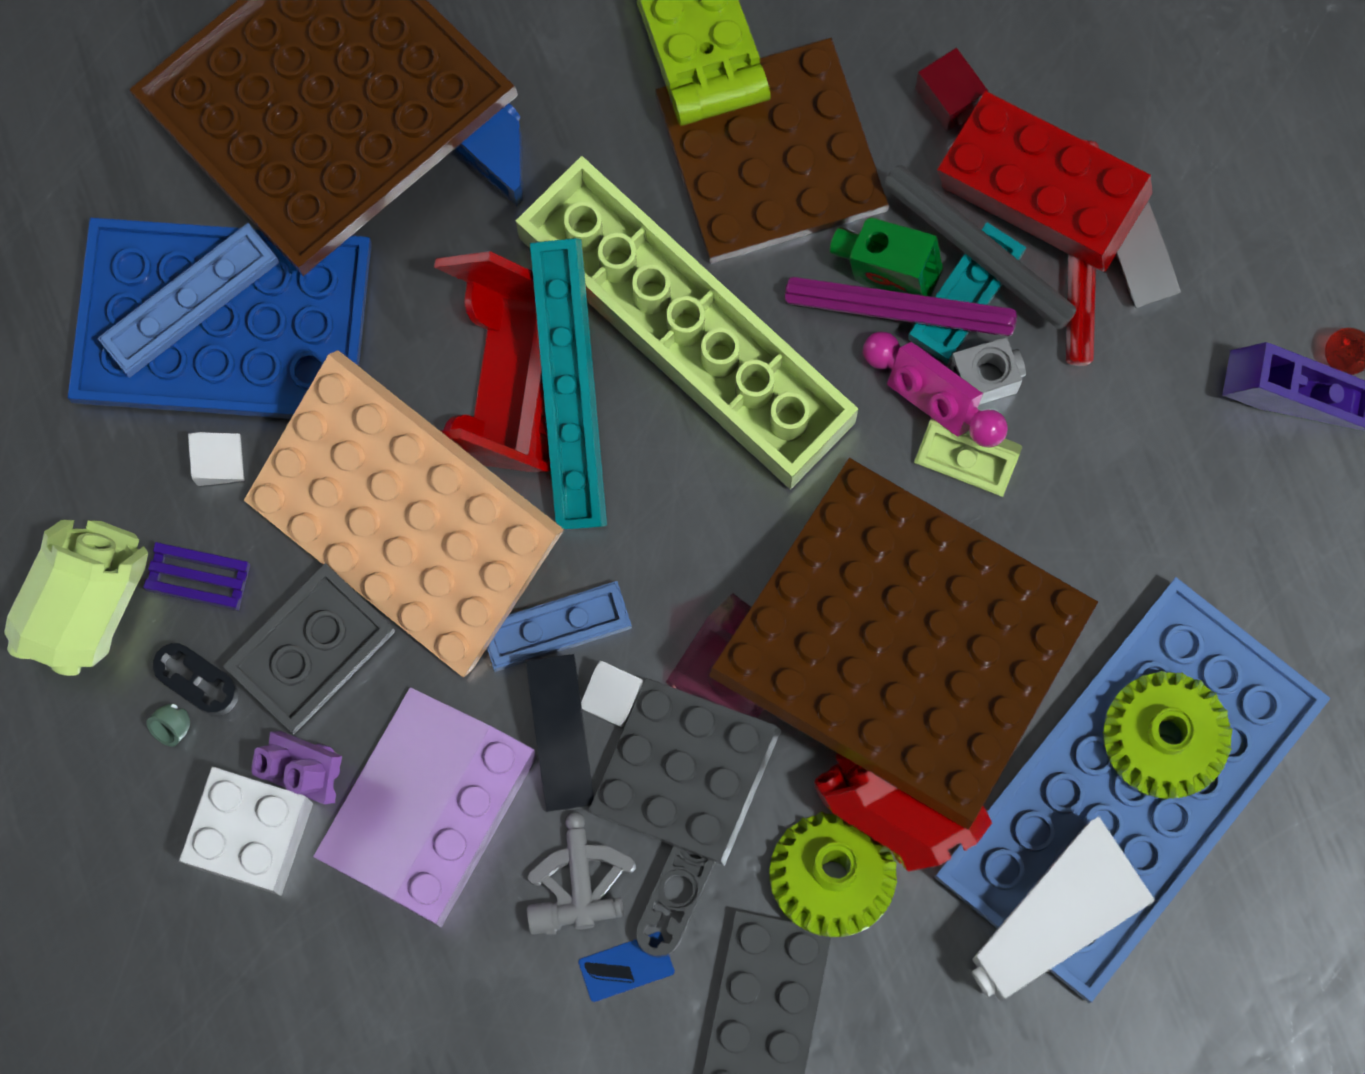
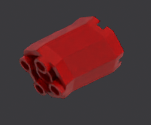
[814,753,992,872]

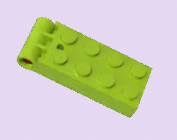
[636,0,771,126]

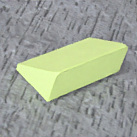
[914,418,1022,497]

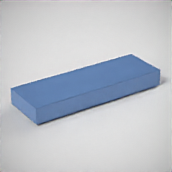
[487,581,632,672]

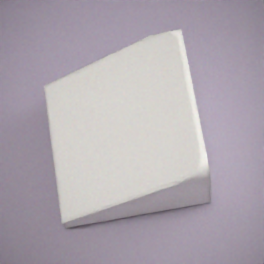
[188,432,245,486]
[581,660,643,728]

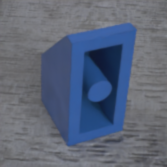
[454,103,523,206]

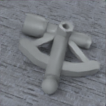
[527,812,636,935]

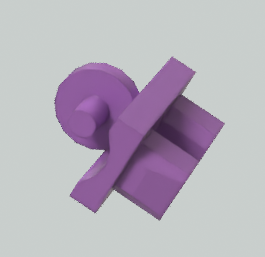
[251,731,342,805]

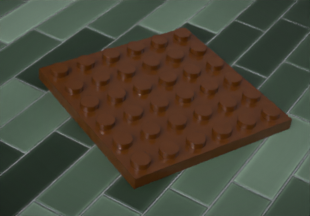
[129,0,518,276]
[709,458,1098,830]

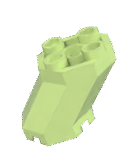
[4,520,148,676]

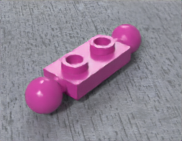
[863,331,1008,448]

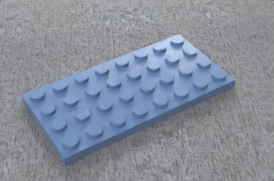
[934,577,1331,1003]

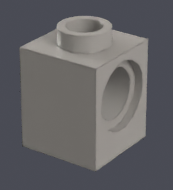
[949,337,1026,405]

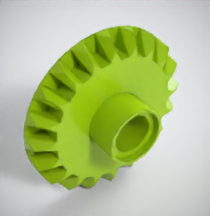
[1103,671,1233,799]
[769,811,897,937]

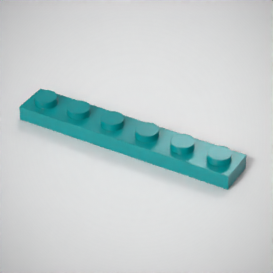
[530,238,607,530]

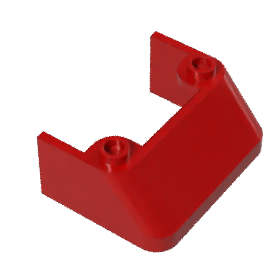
[434,251,551,473]

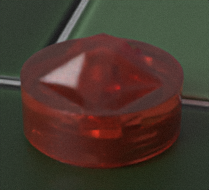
[1325,328,1365,375]

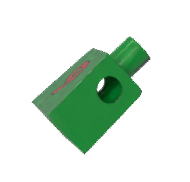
[830,217,943,297]

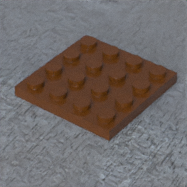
[655,37,889,264]

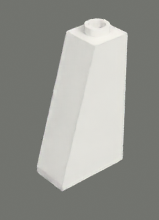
[972,816,1155,1002]

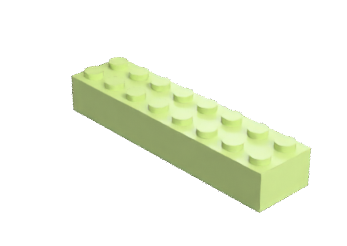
[516,156,858,490]

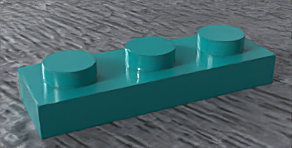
[908,222,1026,364]

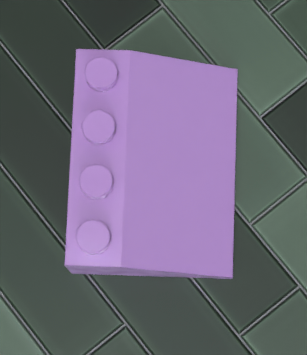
[313,687,537,928]

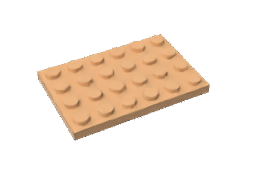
[244,350,564,677]

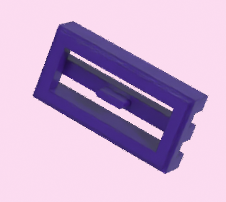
[143,542,251,611]

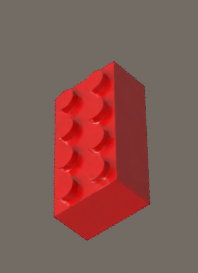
[937,91,1152,273]

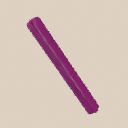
[785,277,1017,337]

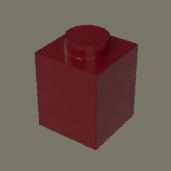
[915,47,989,132]

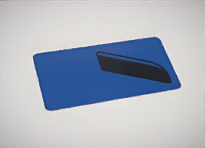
[578,932,675,1002]

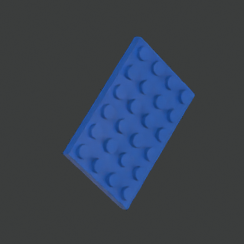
[68,218,372,419]

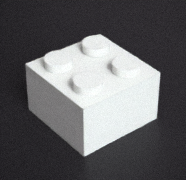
[179,767,313,896]

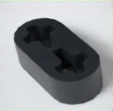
[153,643,238,716]

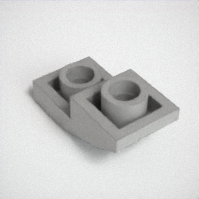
[1116,201,1181,308]

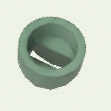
[146,704,190,747]

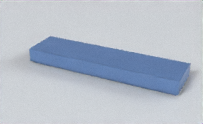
[98,223,279,378]

